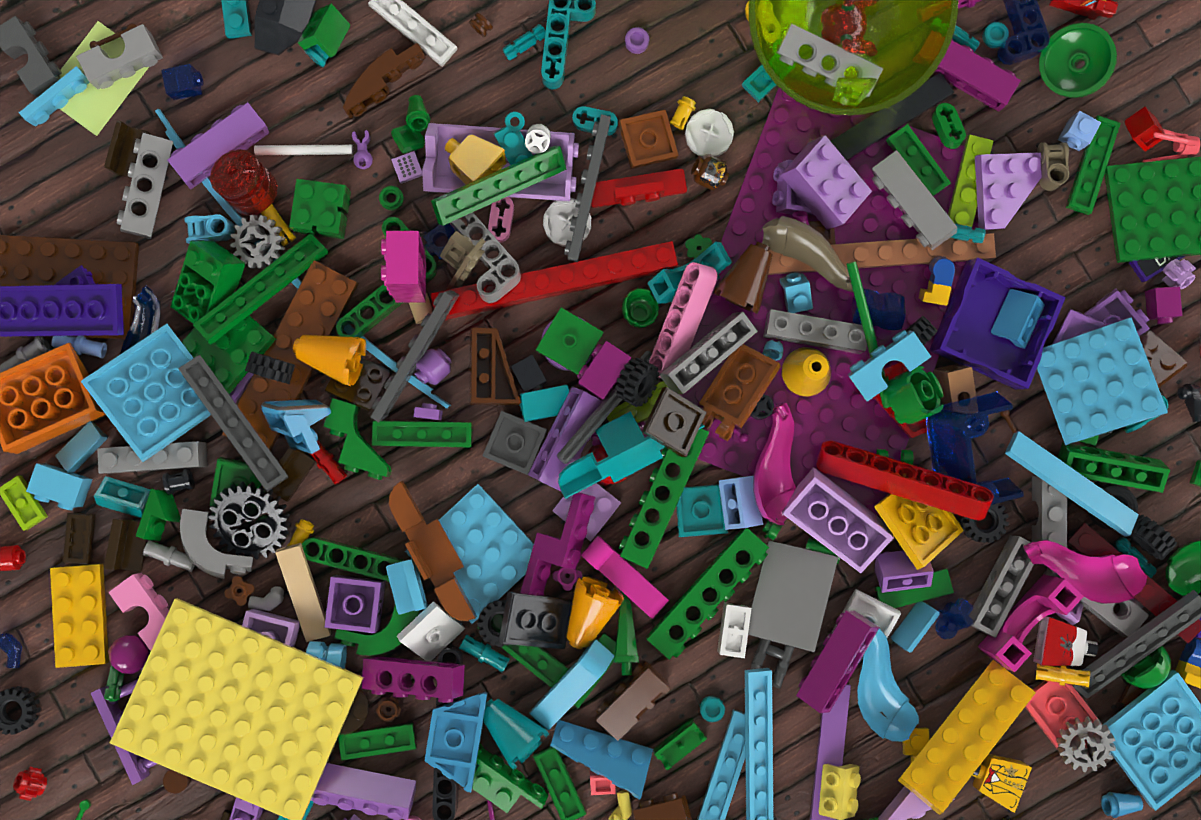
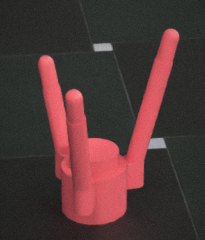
[1142,129,1200,162]

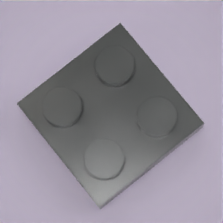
[483,411,547,475]

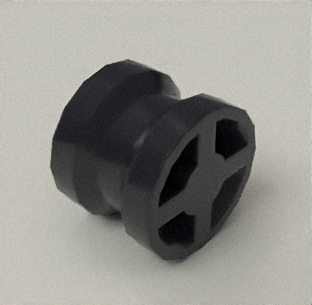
[750,394,774,420]

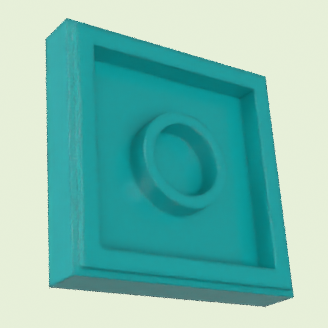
[676,485,728,537]

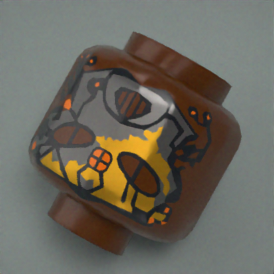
[691,154,729,190]

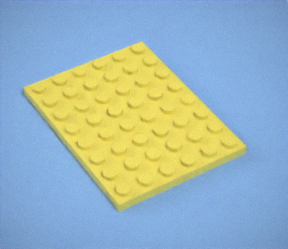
[110,598,364,820]

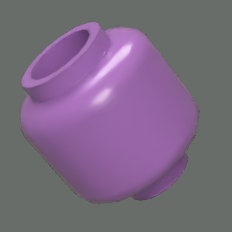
[415,348,452,385]

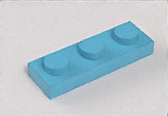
[19,66,89,127]

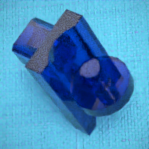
[935,598,974,639]

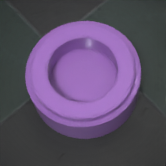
[625,27,649,54]

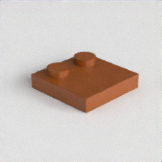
[618,110,679,169]

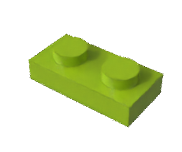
[0,476,48,531]

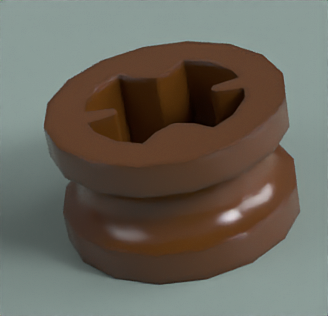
[469,12,493,37]

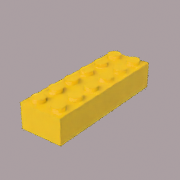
[898,660,1036,815]

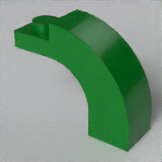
[335,604,422,656]

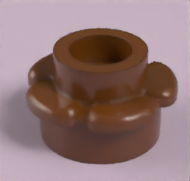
[376,697,401,722]

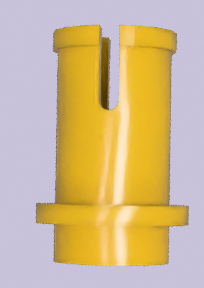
[670,96,696,130]
[287,519,314,546]

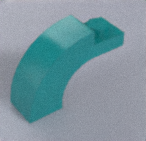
[648,242,732,303]

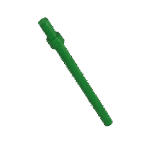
[846,261,891,408]

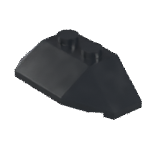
[254,0,317,56]

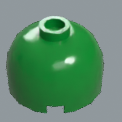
[1121,646,1171,689]

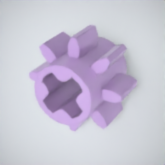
[1162,259,1196,289]

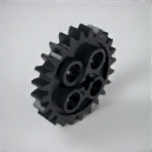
[208,481,291,560]

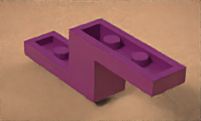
[520,492,595,596]

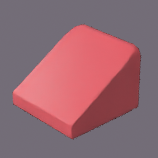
[590,770,616,795]

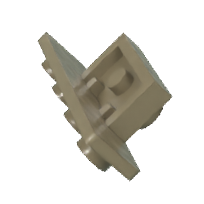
[440,231,486,290]

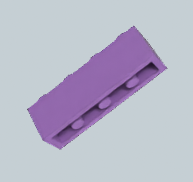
[167,102,270,190]
[528,387,603,491]
[311,763,416,820]

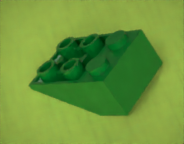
[170,241,245,324]

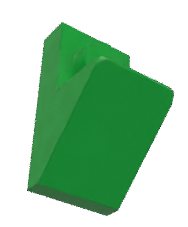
[136,488,181,541]

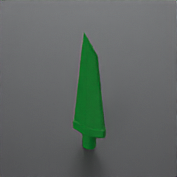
[614,591,639,676]

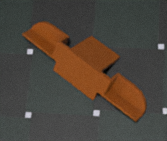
[389,481,477,621]

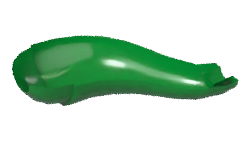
[1165,540,1201,596]

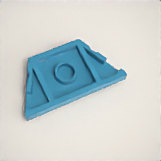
[424,692,488,793]

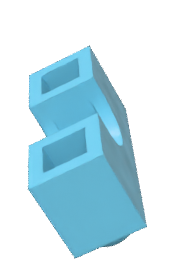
[847,330,931,401]

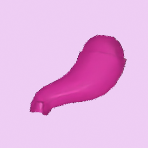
[753,403,796,525]
[1024,540,1147,604]

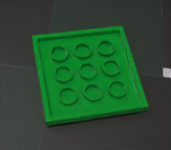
[1104,157,1201,263]

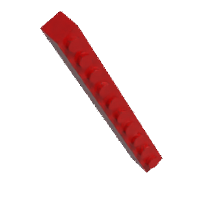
[430,241,678,320]

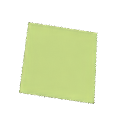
[59,21,149,136]

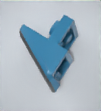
[261,400,331,454]

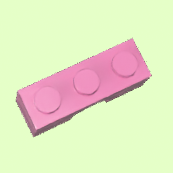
[108,573,169,651]

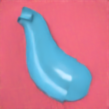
[857,620,919,742]

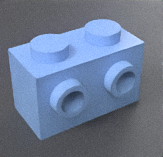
[719,476,763,530]

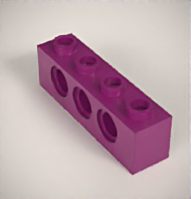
[362,656,465,703]

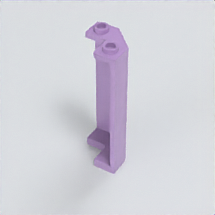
[422,123,579,201]

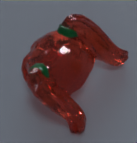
[821,0,879,57]

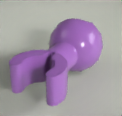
[352,130,373,169]

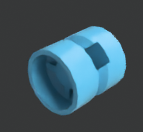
[306,641,347,669]

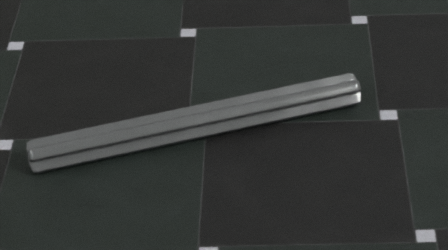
[557,351,652,464]

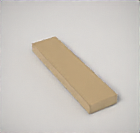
[275,543,331,642]

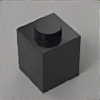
[511,355,547,393]

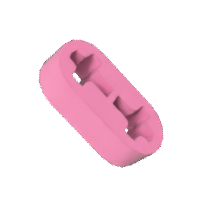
[488,197,514,242]

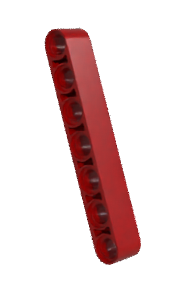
[816,440,994,520]

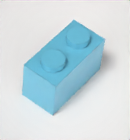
[26,463,93,510]

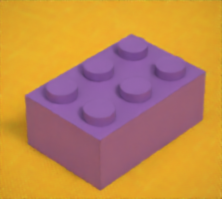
[780,135,872,230]

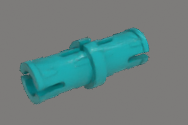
[459,634,510,673]

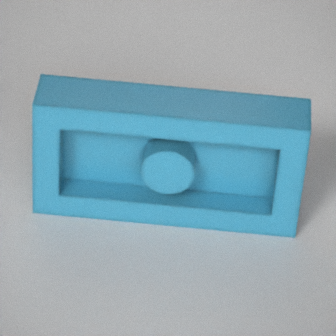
[386,559,428,614]

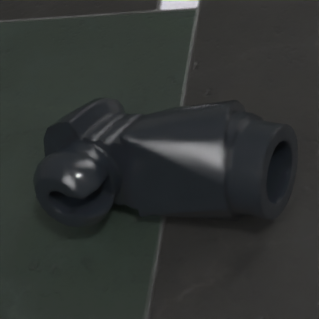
[1177,384,1201,422]

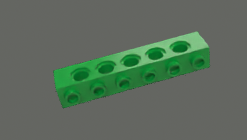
[619,429,710,569]
[646,528,769,660]

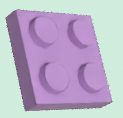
[552,483,621,541]

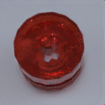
[210,149,278,216]

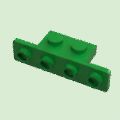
[472,744,548,813]

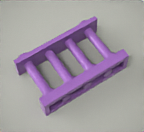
[91,668,157,785]

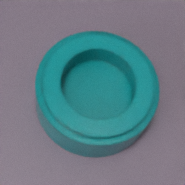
[982,22,1009,48]
[700,696,725,722]

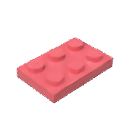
[1025,680,1103,750]

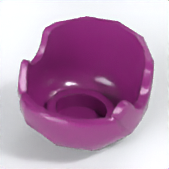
[108,635,149,674]

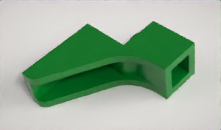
[323,398,392,480]

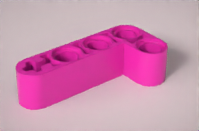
[581,536,669,619]

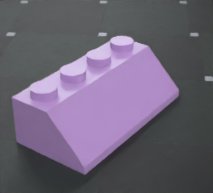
[782,467,894,573]

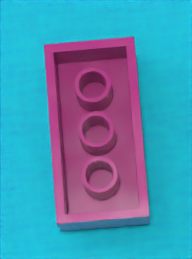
[381,231,426,303]

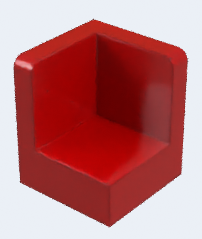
[1124,106,1165,152]

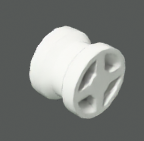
[525,124,551,154]

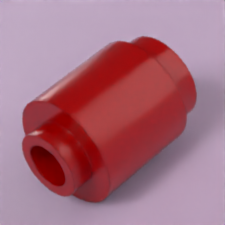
[0,545,26,571]

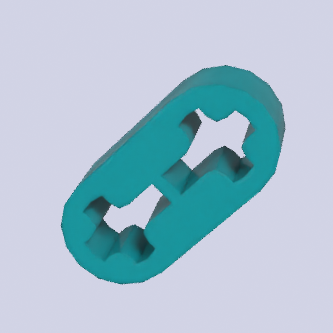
[573,106,618,136]

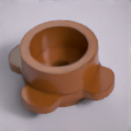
[225,576,255,606]

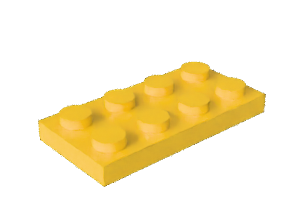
[50,564,109,668]

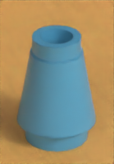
[1101,792,1143,818]

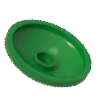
[1039,23,1117,98]

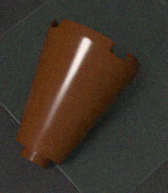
[713,242,773,314]

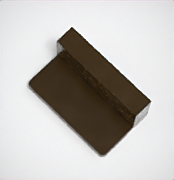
[104,120,151,178]
[264,447,316,502]
[104,518,148,572]

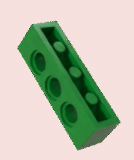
[1058,442,1170,493]

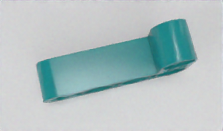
[541,0,596,89]

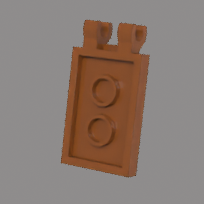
[699,344,781,442]

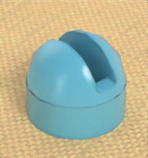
[763,340,784,361]

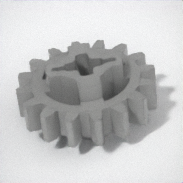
[230,215,285,269]
[1056,716,1116,772]

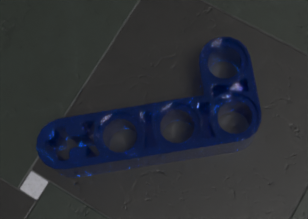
[997,0,1050,65]

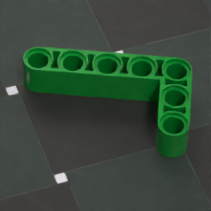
[336,217,437,338]

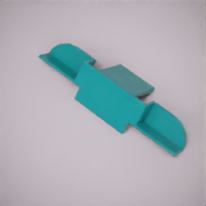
[558,411,704,499]

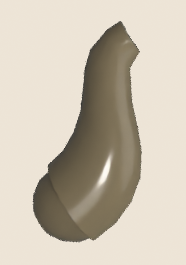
[760,216,853,292]

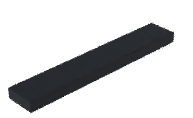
[831,72,954,161]

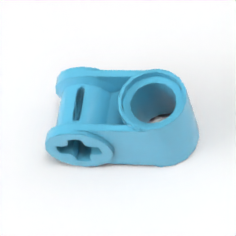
[184,214,235,244]

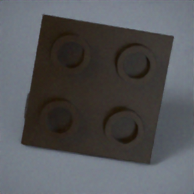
[325,358,392,410]

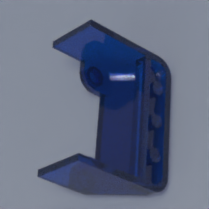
[926,392,1024,505]

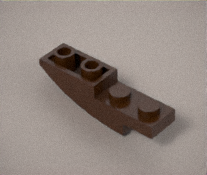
[343,43,426,118]

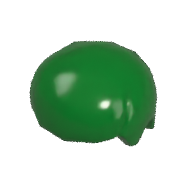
[622,288,659,328]

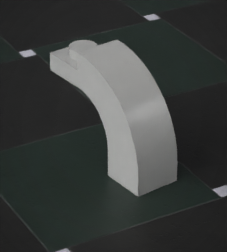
[180,509,253,579]

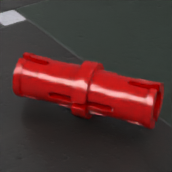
[309,440,347,485]

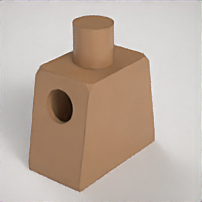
[934,364,977,423]

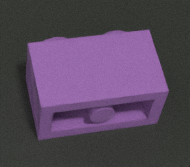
[874,550,934,593]

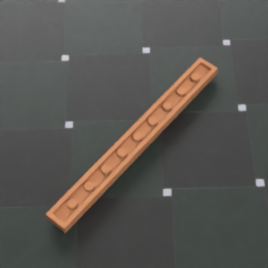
[768,233,996,275]

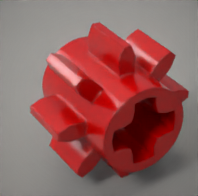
[13,767,47,801]

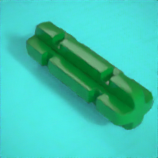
[104,666,125,702]

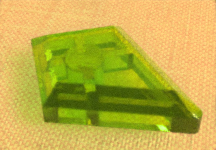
[833,78,877,107]

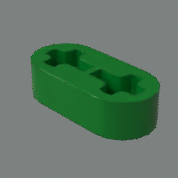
[932,103,966,149]

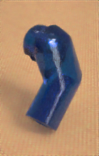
[0,633,22,668]

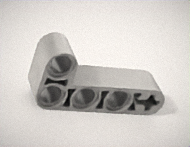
[451,212,521,303]

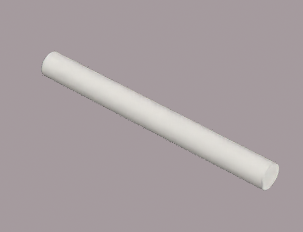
[254,145,353,155]

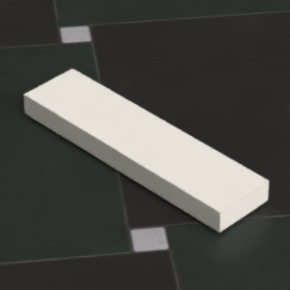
[368,0,458,67]

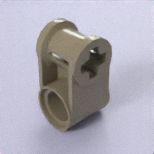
[1037,142,1069,191]

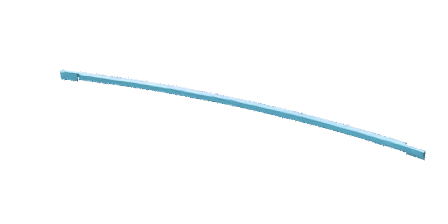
[155,109,451,409]

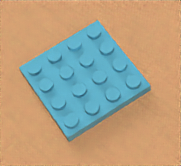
[1037,317,1168,445]
[81,324,211,462]
[405,484,534,624]
[1102,670,1201,811]

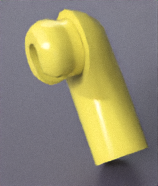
[608,790,632,820]

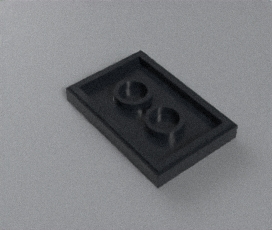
[499,592,573,649]

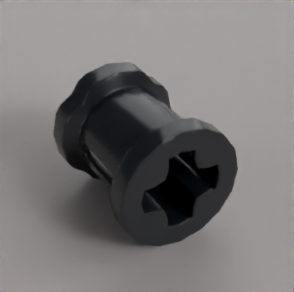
[162,468,195,495]

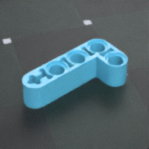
[529,639,614,730]

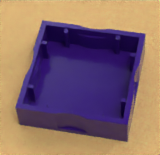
[929,257,1066,390]

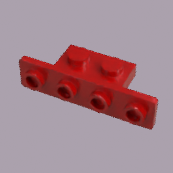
[591,169,687,208]

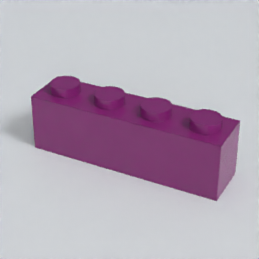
[916,31,1021,112]
[796,610,880,713]

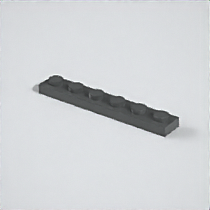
[564,114,611,263]
[371,290,459,423]
[178,355,288,492]
[1072,590,1201,699]

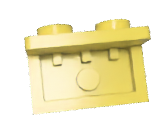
[819,764,861,820]

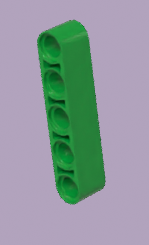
[302,537,422,581]

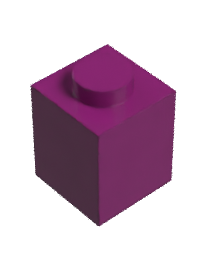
[1145,287,1182,324]

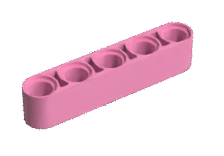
[649,262,717,378]

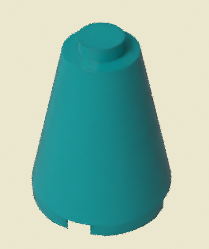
[483,699,549,770]

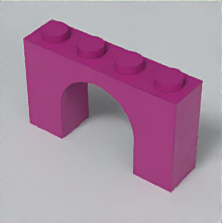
[978,574,1084,672]

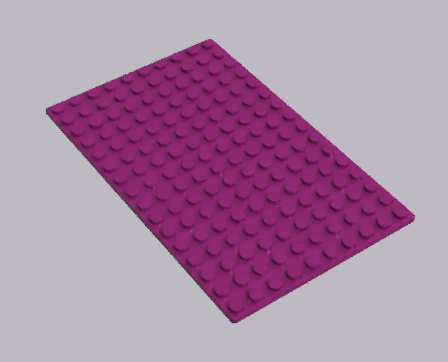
[679,80,979,518]

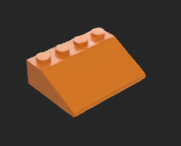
[0,343,106,454]

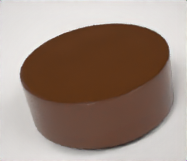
[163,769,191,794]

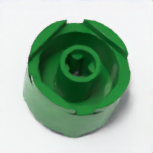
[883,366,944,424]

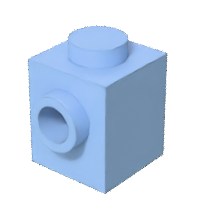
[1058,111,1101,151]

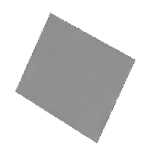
[748,541,838,652]

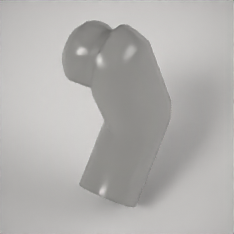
[248,586,284,611]

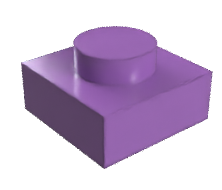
[414,403,443,421]

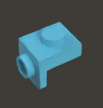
[780,273,813,313]

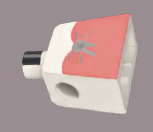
[1033,616,1098,666]

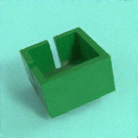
[289,179,351,239]

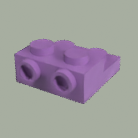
[772,160,814,215]
[1084,288,1150,336]

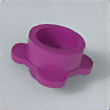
[553,567,582,591]

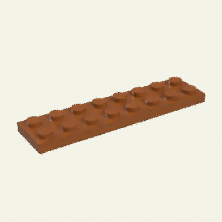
[222,260,359,452]

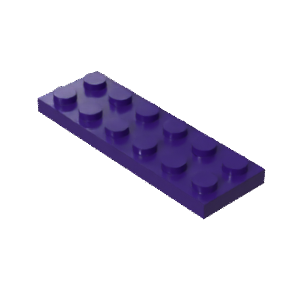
[0,284,124,337]

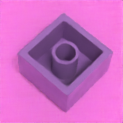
[324,575,386,633]

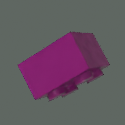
[577,341,631,401]

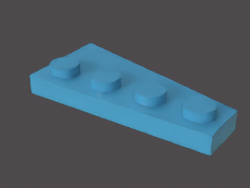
[550,720,653,800]

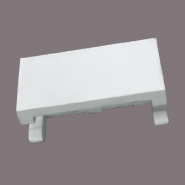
[717,602,752,658]

